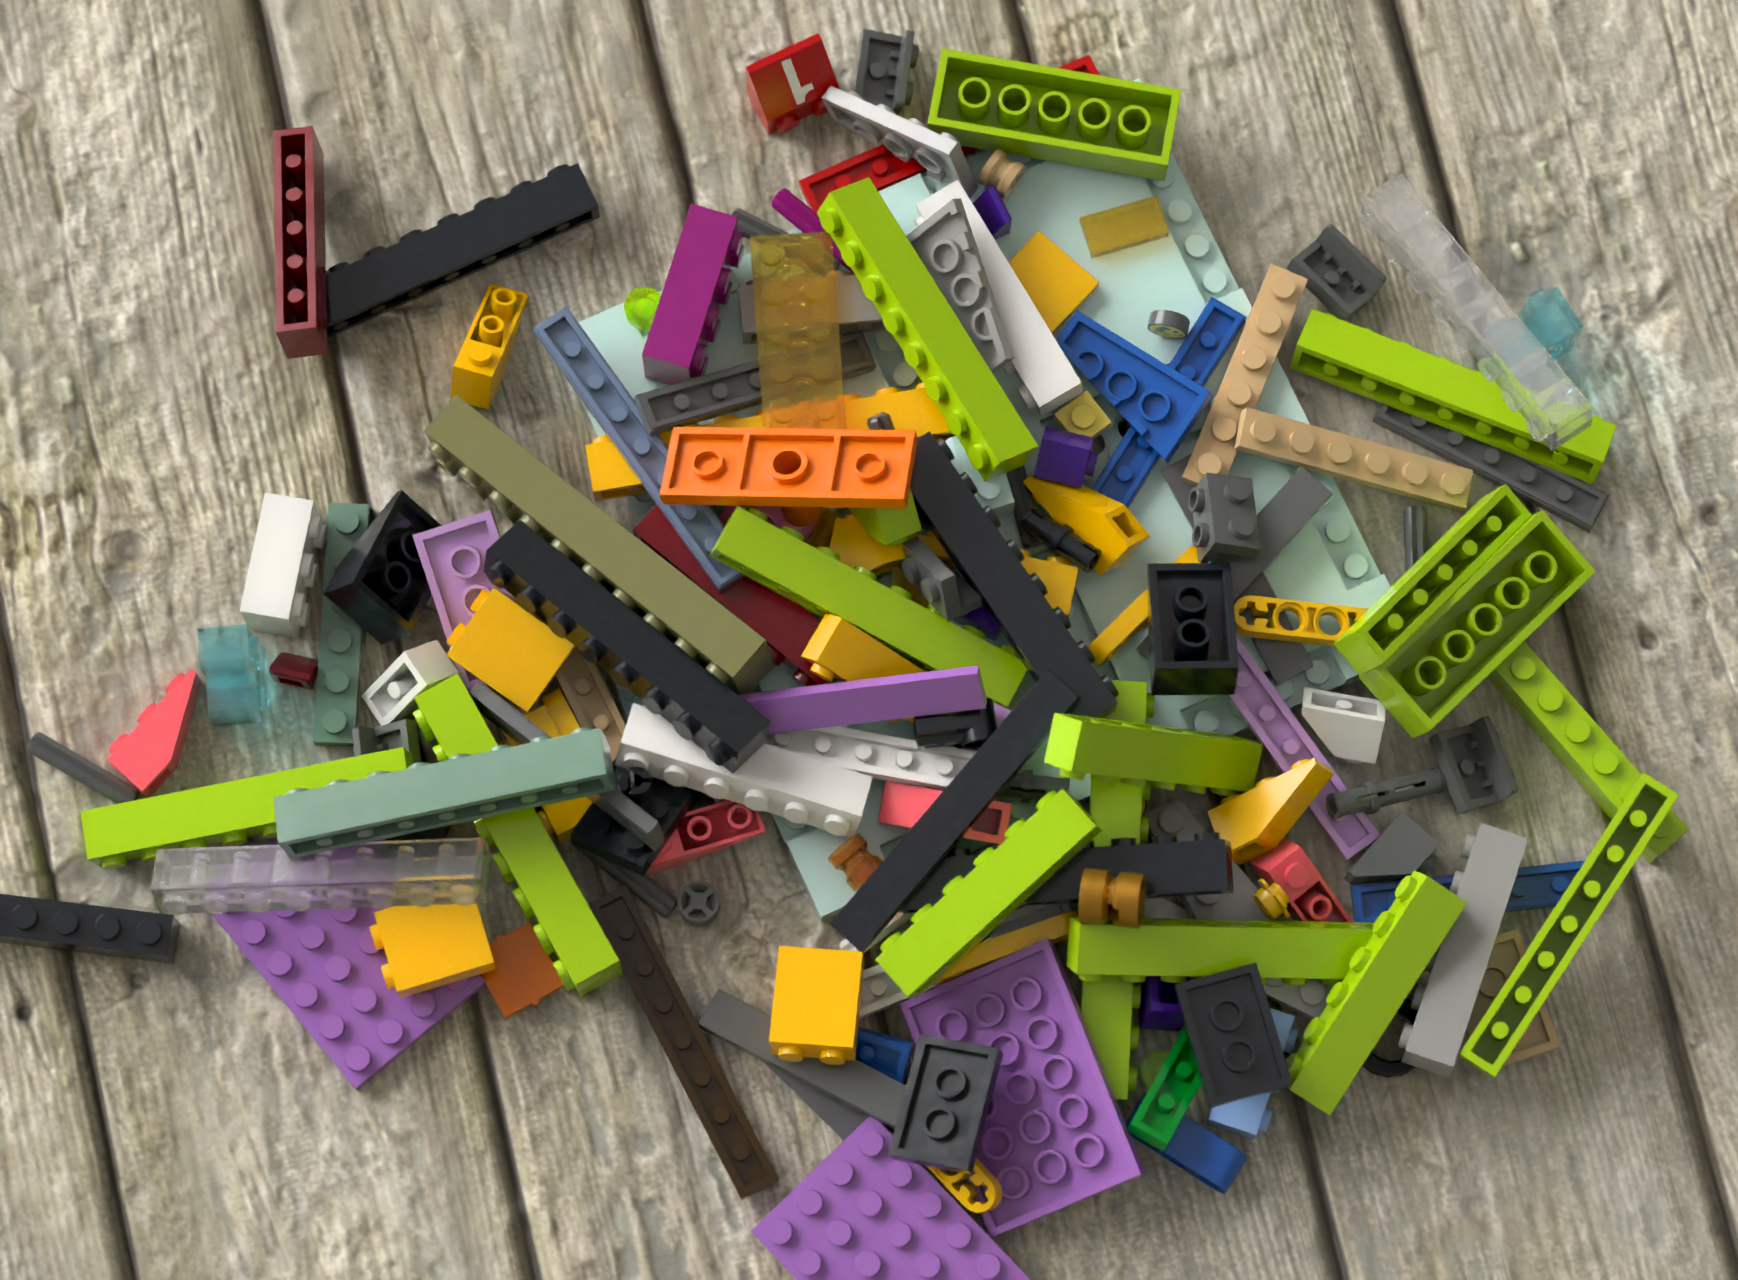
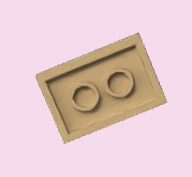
[1465,928,1561,1074]

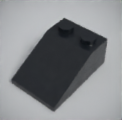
[323,490,442,645]
[1147,563,1239,695]

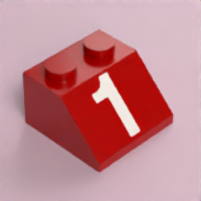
[746,33,840,134]

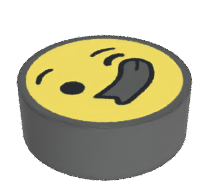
[1147,310,1190,339]

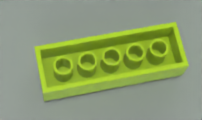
[927,48,1181,181]
[1358,510,1596,739]

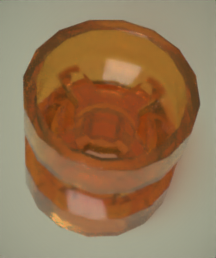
[828,833,883,892]

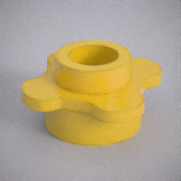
[1252,878,1290,921]

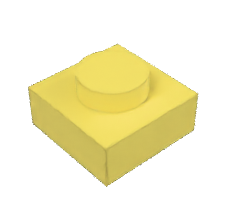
[1054,391,1112,438]

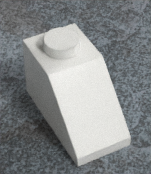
[361,640,459,726]
[1301,687,1385,764]

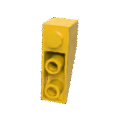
[450,283,529,410]
[1023,475,1150,576]
[1208,758,1334,865]

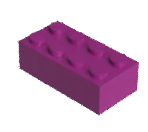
[642,204,745,385]

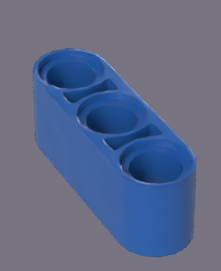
[1125,1093,1248,1194]

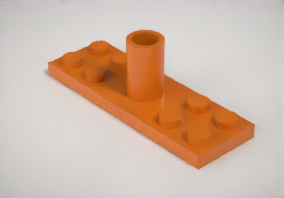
[659,427,918,527]

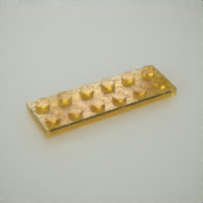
[750,232,846,429]

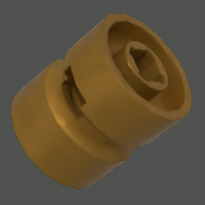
[1078,868,1146,929]

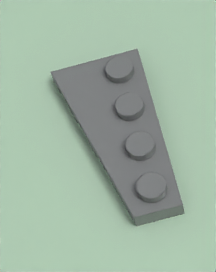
[822,86,978,199]
[906,199,1014,374]
[1142,799,1286,921]

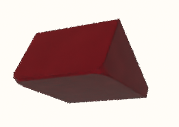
[269,652,318,690]

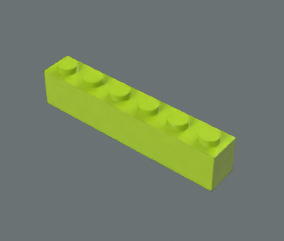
[1334,484,1532,675]
[1487,641,1689,864]
[1044,713,1263,796]
[875,788,1103,999]
[1286,870,1467,1116]

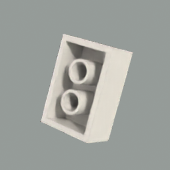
[240,492,327,638]

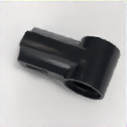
[913,698,997,750]

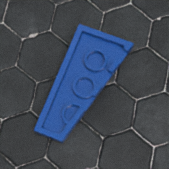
[1056,310,1213,464]

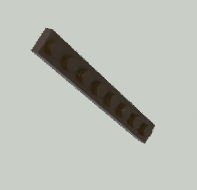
[589,885,779,1200]

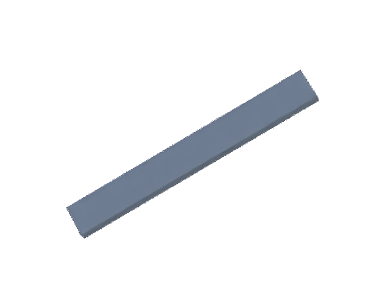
[533,306,744,593]

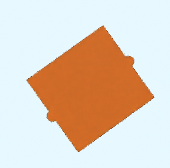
[480,922,564,1019]

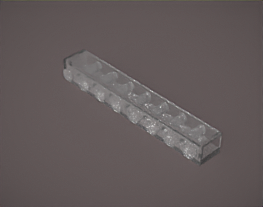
[1359,173,1593,451]
[150,837,493,915]

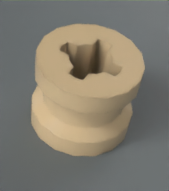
[977,148,1026,199]

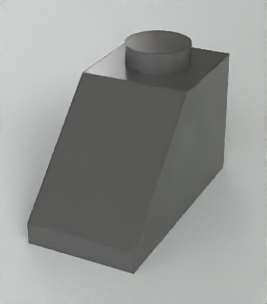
[1344,810,1440,884]

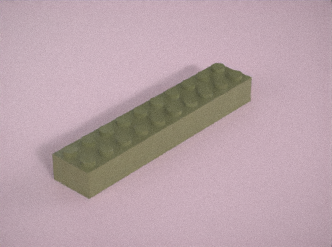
[424,395,776,695]

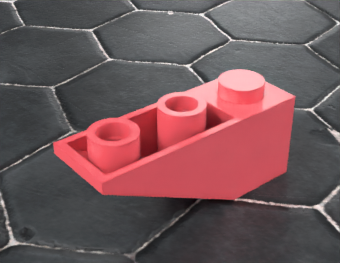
[107,668,201,798]
[878,781,1012,845]
[646,800,765,875]
[1250,838,1353,922]

